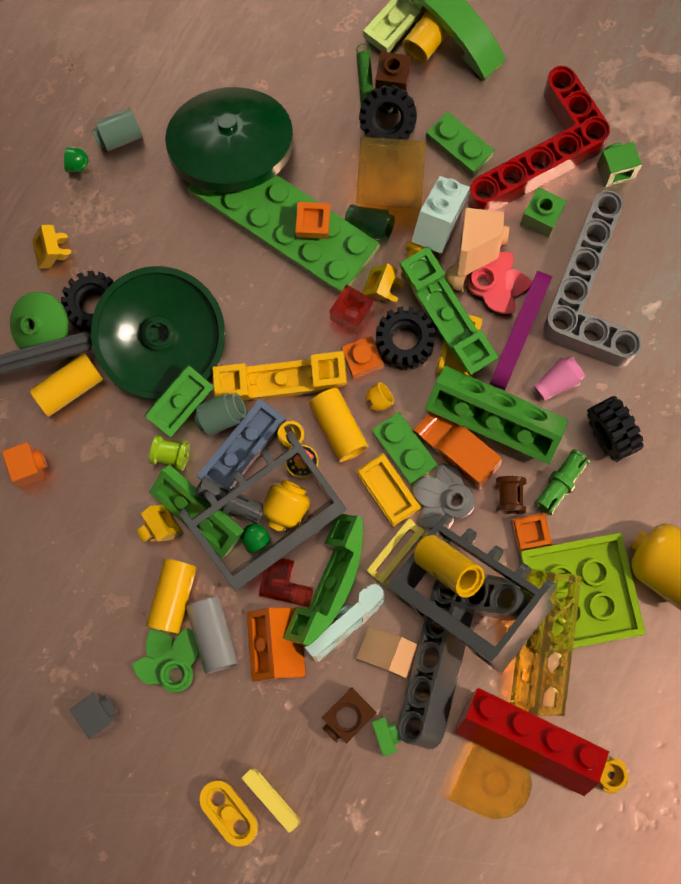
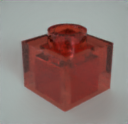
[329,284,375,335]

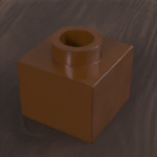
[375,51,411,91]

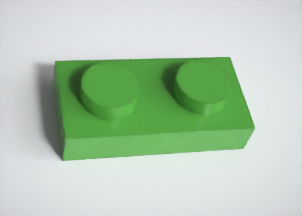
[426,111,495,177]
[144,364,214,438]
[372,412,438,486]

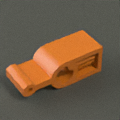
[413,412,502,490]

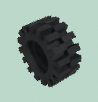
[359,85,417,147]
[61,271,114,334]
[376,306,435,371]
[587,396,644,462]

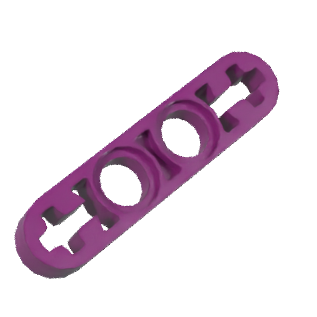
[490,270,553,391]

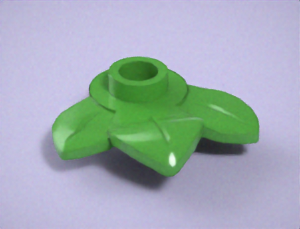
[132,628,199,693]

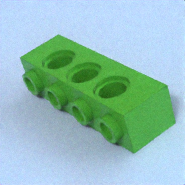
[425,365,569,464]

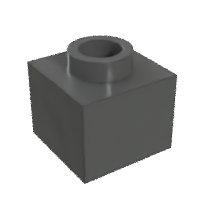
[69,693,119,739]

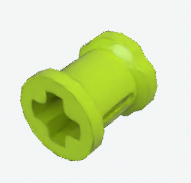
[149,435,190,471]

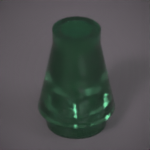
[345,204,395,241]

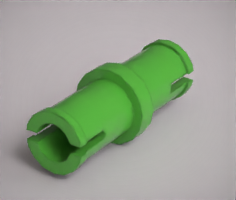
[534,449,590,515]

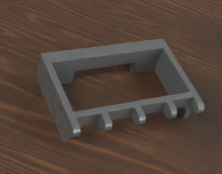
[178,432,347,592]
[387,513,556,674]

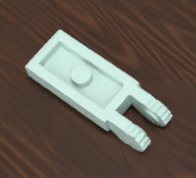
[305,583,386,662]

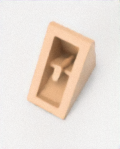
[356,627,418,680]

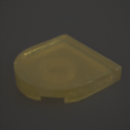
[448,742,532,819]

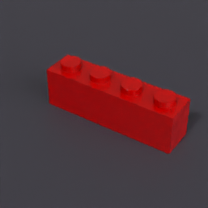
[455,688,609,796]

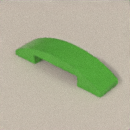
[411,0,506,81]
[399,247,499,376]
[283,514,363,646]

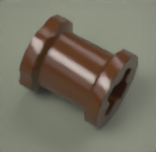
[496,476,527,515]

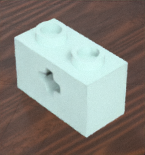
[411,176,470,254]

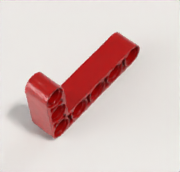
[468,66,610,211]

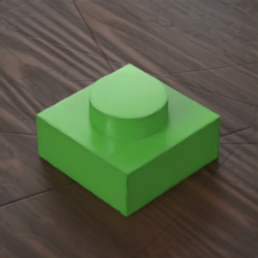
[372,717,401,757]

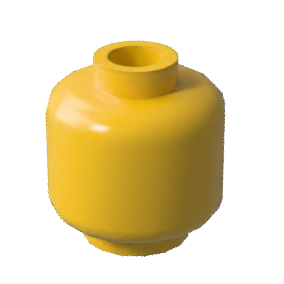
[263,479,310,532]

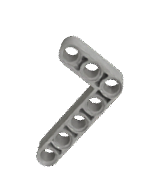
[543,190,641,367]

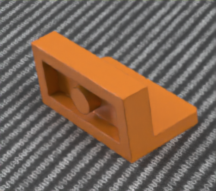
[247,607,306,682]

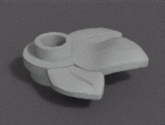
[411,464,475,529]

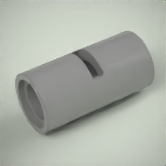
[186,597,239,674]

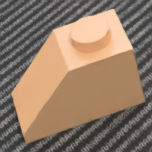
[457,208,509,277]

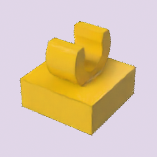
[32,225,71,269]
[361,263,404,303]
[136,505,183,542]

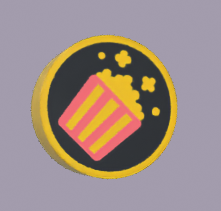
[285,445,319,480]

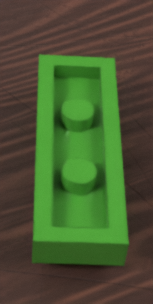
[149,465,244,558]

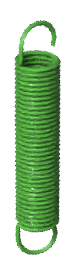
[356,43,373,105]

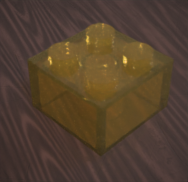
[356,137,426,209]

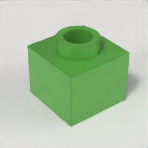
[597,142,642,187]
[520,187,567,237]

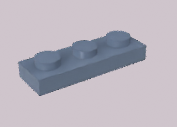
[197,399,287,489]

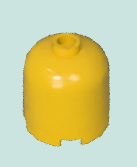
[631,523,681,611]

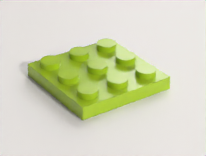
[519,532,646,655]

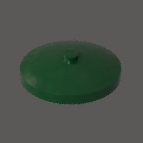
[165,87,294,192]
[91,266,225,399]

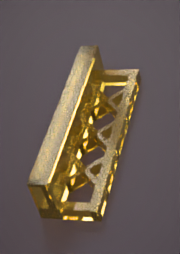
[510,568,582,716]

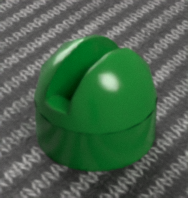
[64,146,89,173]
[241,523,271,553]

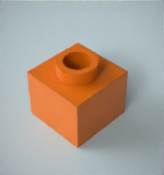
[2,442,47,488]

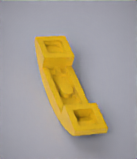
[213,351,347,401]

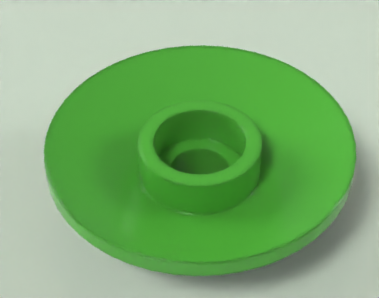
[10,292,68,349]

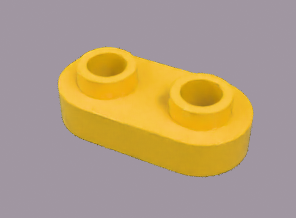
[199,780,259,847]

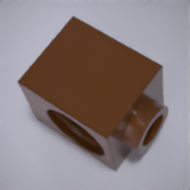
[322,687,377,744]

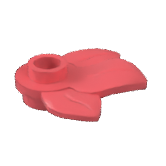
[467,252,532,314]

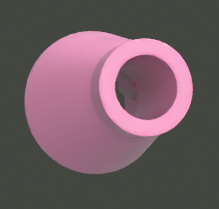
[533,356,585,401]

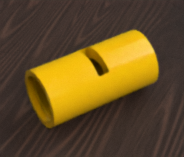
[402,10,448,63]
[29,353,104,417]
[309,388,369,462]
[414,535,485,598]
[145,559,197,634]

